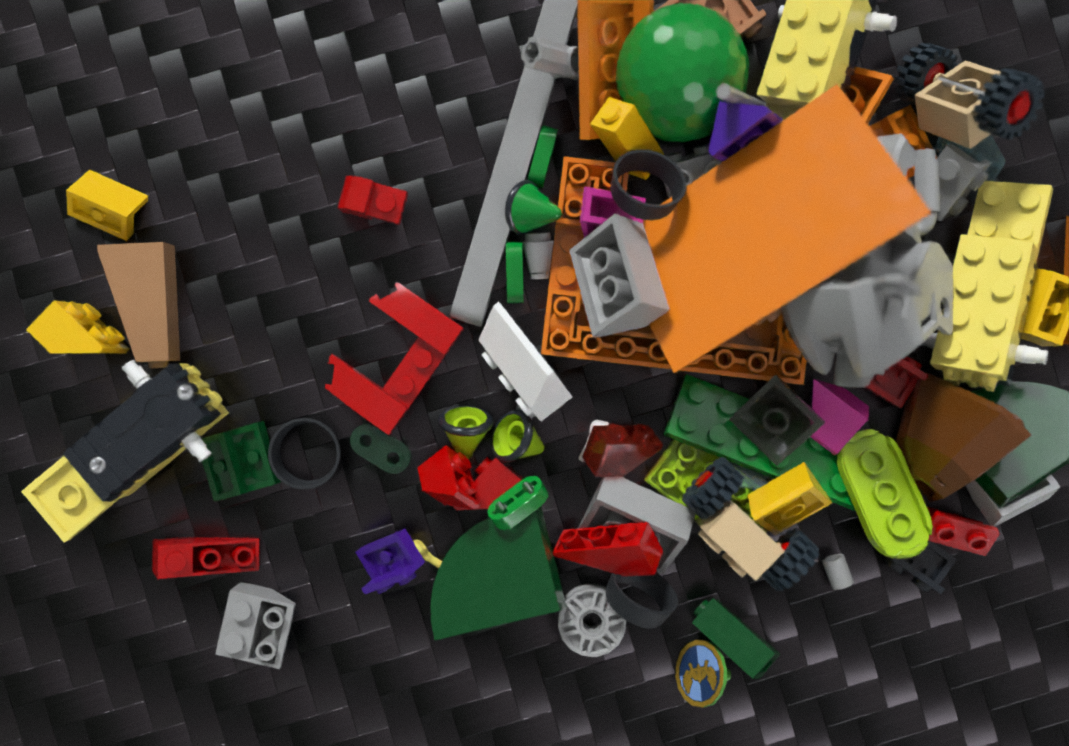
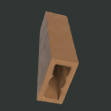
[97,242,180,368]

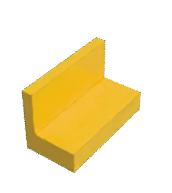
[66,170,148,241]

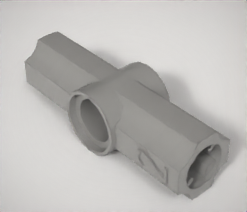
[521,37,579,81]

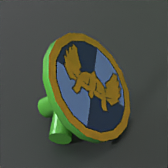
[675,640,731,707]

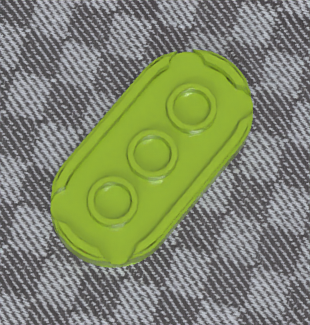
[837,429,933,559]

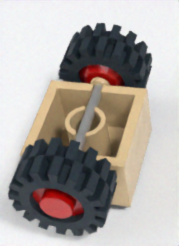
[894,43,1044,149]
[682,457,819,591]

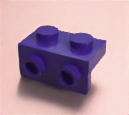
[356,528,425,594]

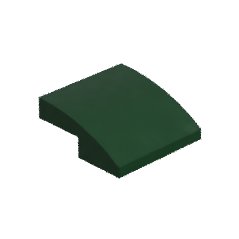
[202,421,281,502]

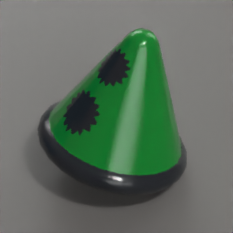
[505,180,562,235]

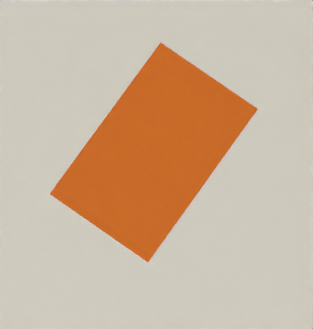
[643,84,932,373]

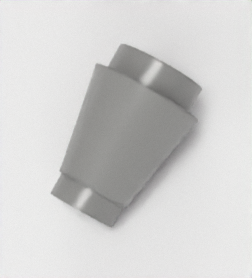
[522,232,554,279]

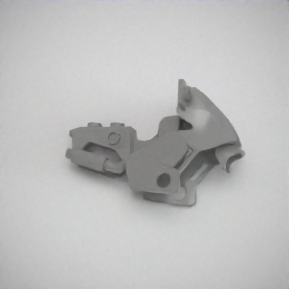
[781,134,953,387]

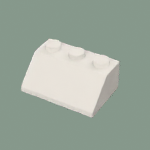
[479,302,572,421]

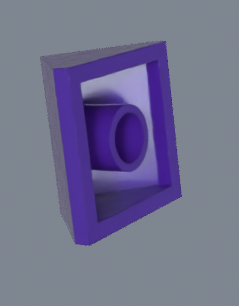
[709,102,783,162]

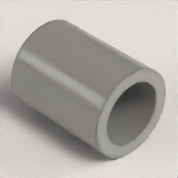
[822,554,854,590]

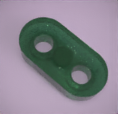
[350,424,411,474]

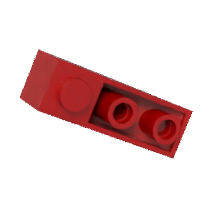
[552,522,663,577]
[152,537,259,579]

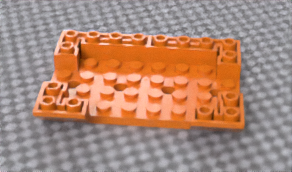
[541,157,807,385]

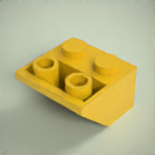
[1021,269,1069,346]
[26,300,130,354]

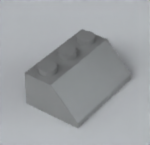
[569,214,670,338]
[579,470,696,574]

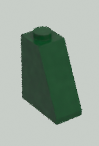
[692,598,781,679]

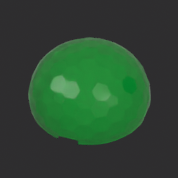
[616,3,749,142]

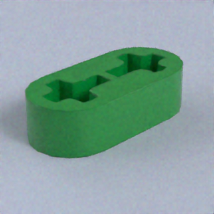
[528,125,558,189]
[506,242,524,304]
[488,476,548,530]

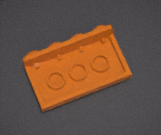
[578,0,654,140]

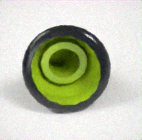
[438,406,493,459]
[490,410,544,463]

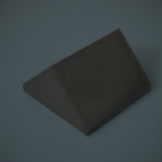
[729,374,825,466]

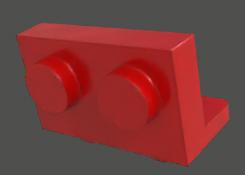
[864,356,929,408]
[927,507,1000,556]

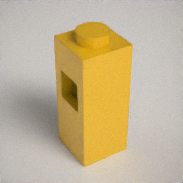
[590,97,664,180]

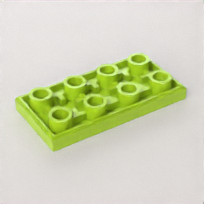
[644,439,768,533]

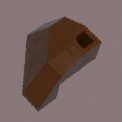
[896,372,1032,502]

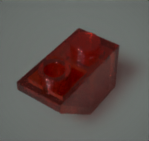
[582,424,663,477]

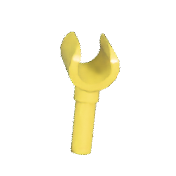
[413,540,442,569]

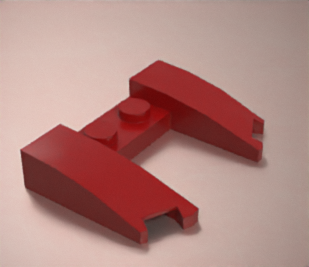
[325,283,465,435]

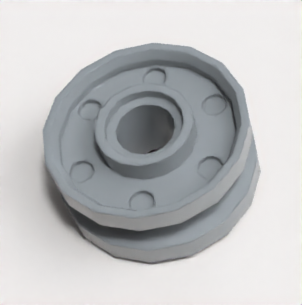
[558,583,626,657]

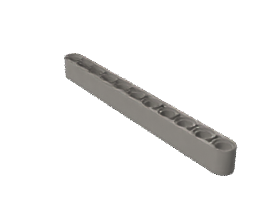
[450,0,578,327]

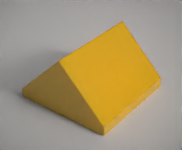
[747,462,832,536]

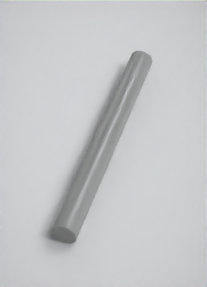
[717,84,766,106]

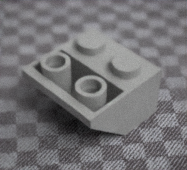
[215,582,296,669]

